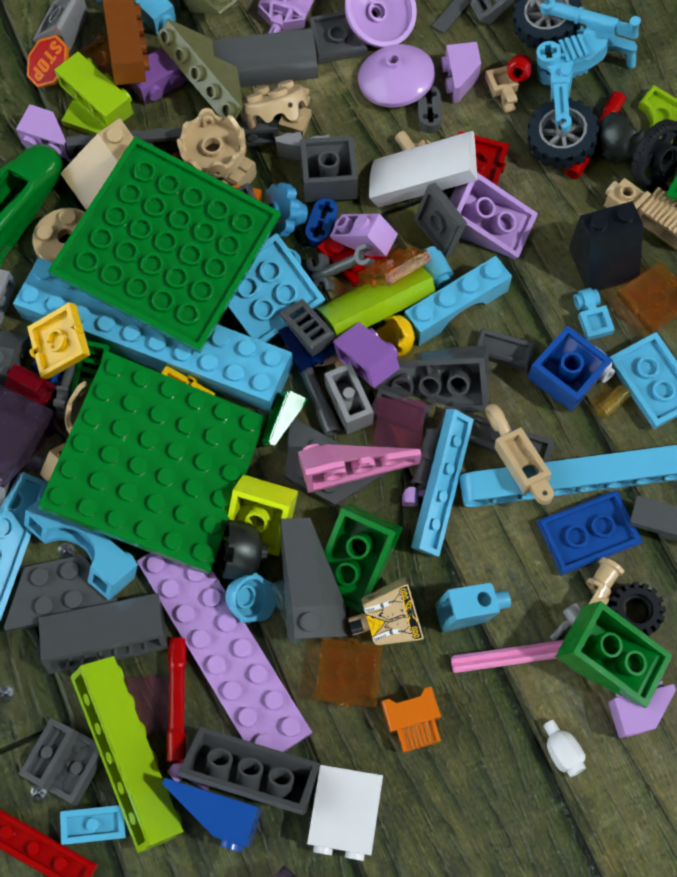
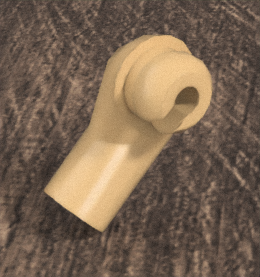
[395,131,431,151]

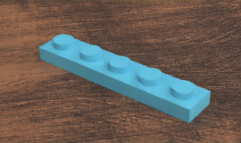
[411,409,474,557]

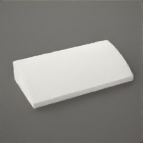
[369,131,478,208]

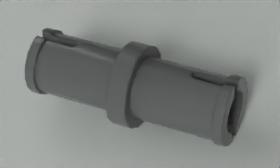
[411,428,441,489]

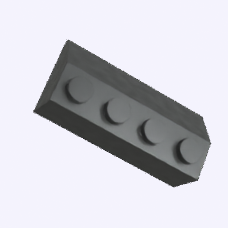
[178,727,320,815]

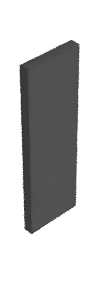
[431,0,471,35]

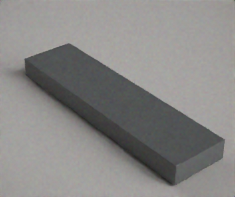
[437,405,555,462]

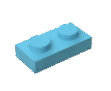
[60,805,127,845]

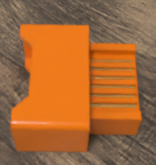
[381,686,441,753]

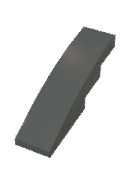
[630,495,677,542]

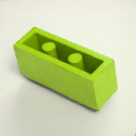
[54,52,134,128]

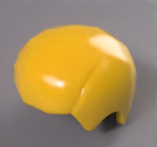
[376,315,415,357]

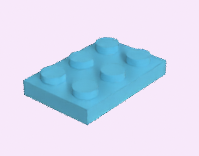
[610,332,677,430]

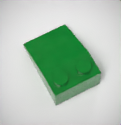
[324,504,403,614]
[555,601,673,708]

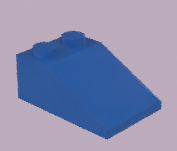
[163,778,262,852]

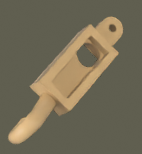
[485,404,554,505]

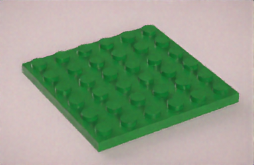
[48,136,281,353]
[38,351,266,575]

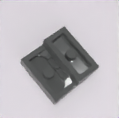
[19,718,102,806]

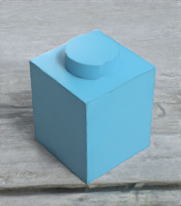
[135,0,177,36]

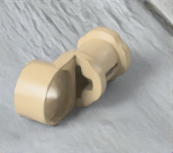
[586,557,625,605]

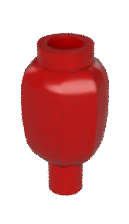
[507,54,532,83]

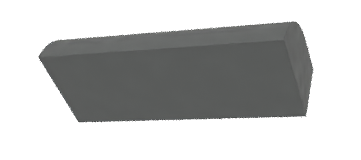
[212,28,318,87]
[39,593,168,674]

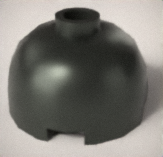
[597,112,645,164]
[221,520,268,579]

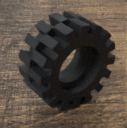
[607,582,666,636]

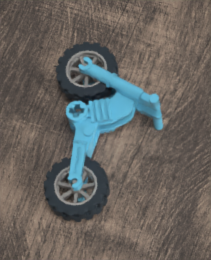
[513,0,641,169]

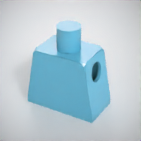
[435,583,511,633]

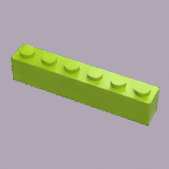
[70,656,184,854]

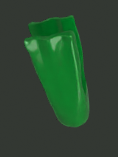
[0,144,63,269]

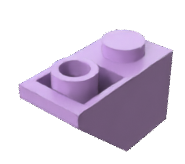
[441,42,481,104]
[16,104,71,159]
[330,213,398,256]
[608,681,676,739]

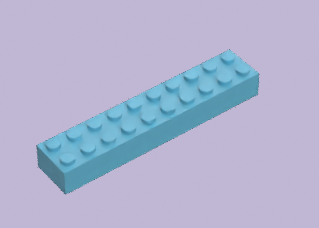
[13,257,293,413]

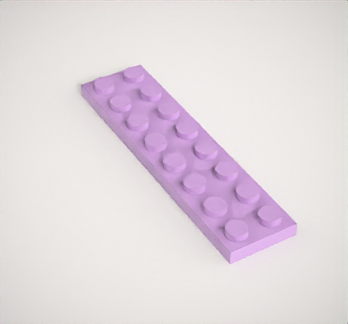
[137,553,313,752]

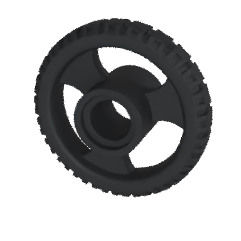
[631,119,677,188]

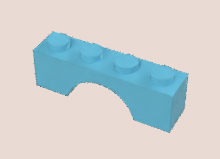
[404,256,512,346]
[24,498,138,601]

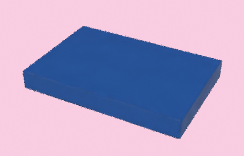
[536,490,643,576]

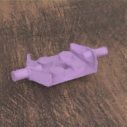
[257,0,314,34]

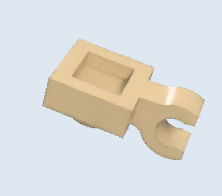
[485,66,519,113]
[278,88,312,136]

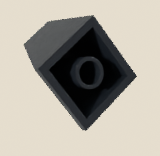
[569,201,643,291]

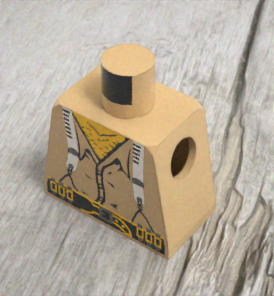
[348,578,424,645]

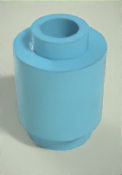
[417,246,454,289]

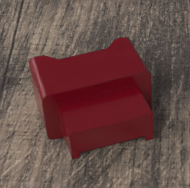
[4,364,57,416]

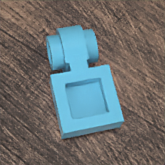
[574,288,615,341]

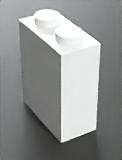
[307,765,383,861]

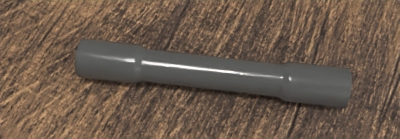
[284,332,341,437]

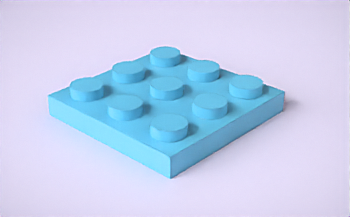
[228,233,326,343]

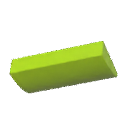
[314,262,435,339]

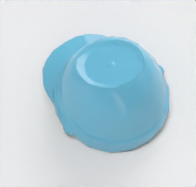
[225,573,277,623]

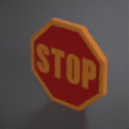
[27,35,69,88]

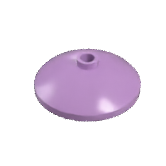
[345,0,417,48]
[358,44,435,107]

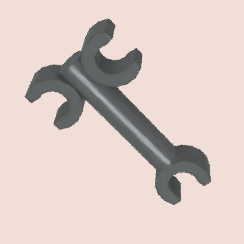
[306,244,375,295]
[53,363,77,419]

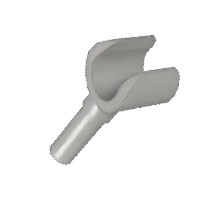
[549,603,580,641]

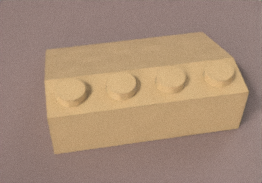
[60,118,134,210]

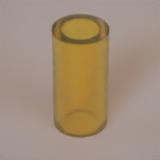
[594,384,630,419]

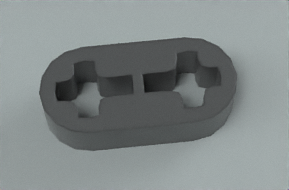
[417,85,442,134]

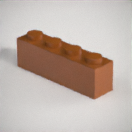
[103,0,150,85]

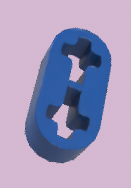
[305,198,338,248]

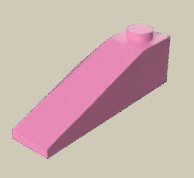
[298,444,422,493]

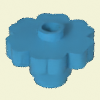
[263,183,308,238]

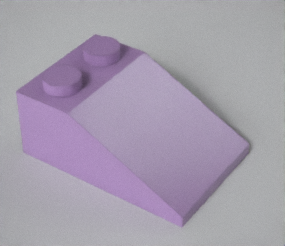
[450,173,538,259]

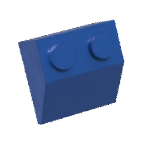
[527,325,613,412]

